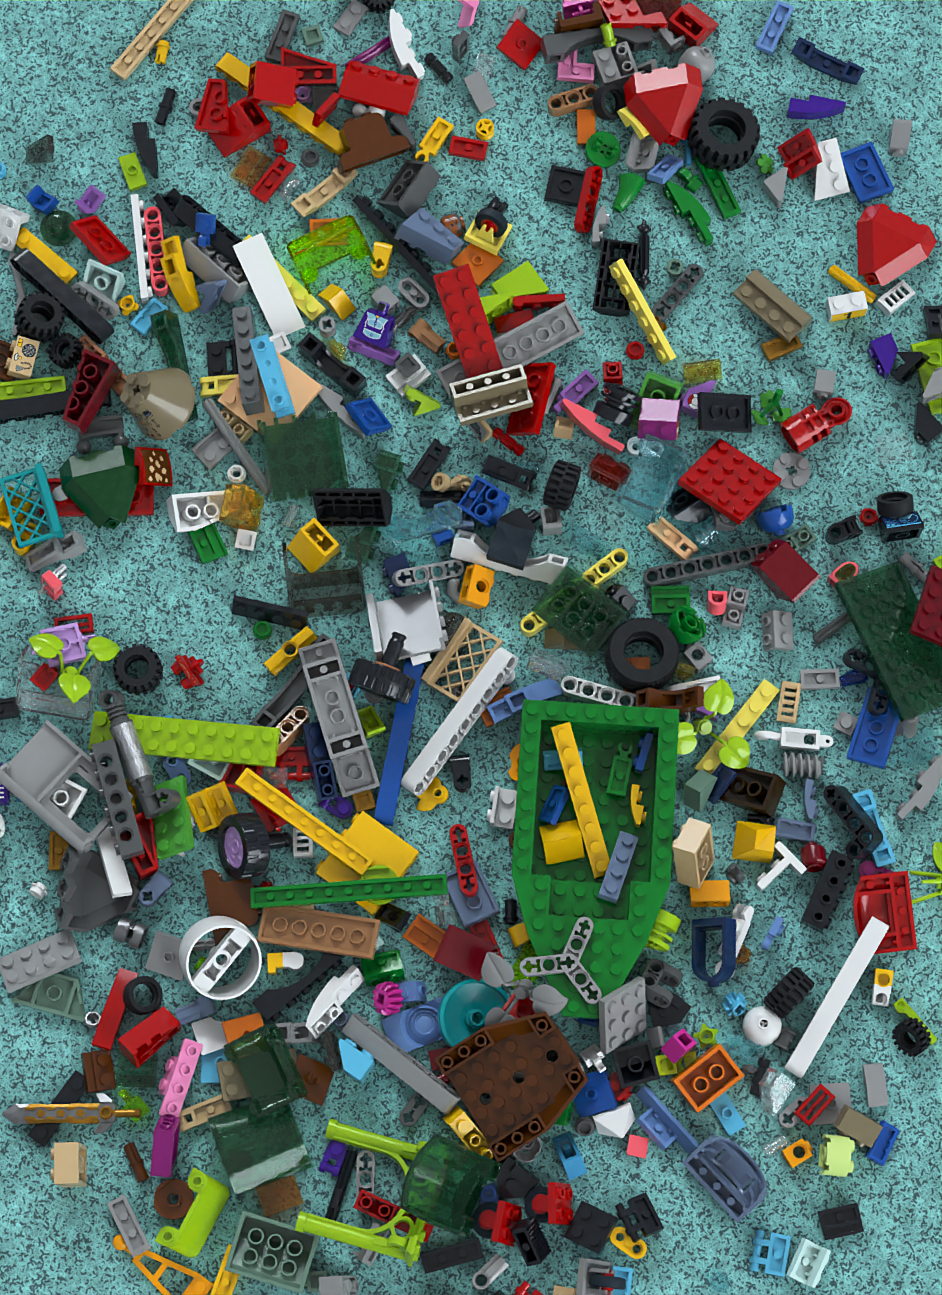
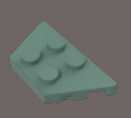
[12,973,85,1023]

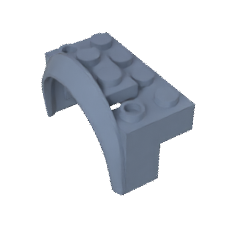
[682,1133,769,1223]

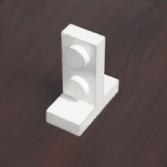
[755,841,807,892]

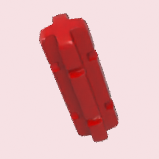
[492,427,525,457]

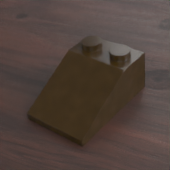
[719,767,786,817]

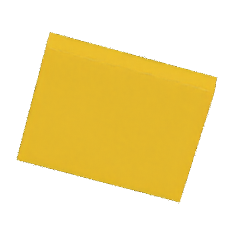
[539,819,585,865]

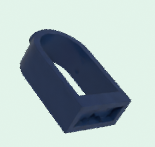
[692,917,736,987]

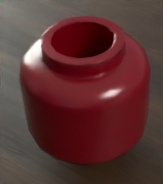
[800,842,827,873]

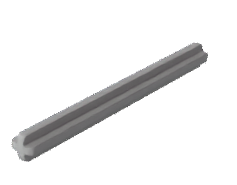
[202,398,273,494]

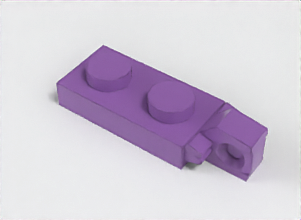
[347,336,401,366]
[552,369,599,414]

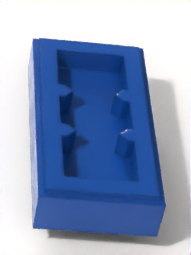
[864,1120,900,1166]

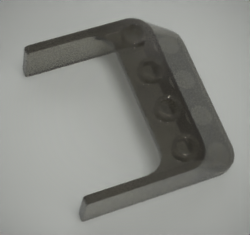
[282,535,366,618]

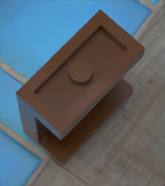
[553,2,604,34]

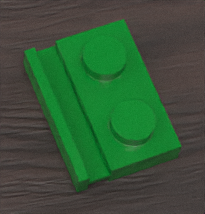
[187,523,228,565]
[651,585,690,615]

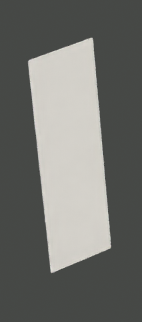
[233,233,305,335]

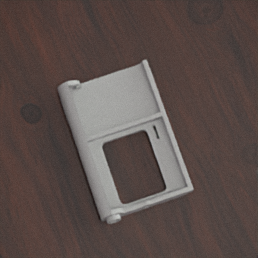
[0,720,134,853]

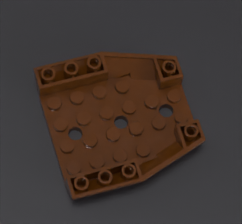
[434,1011,589,1162]

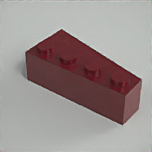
[63,348,121,435]

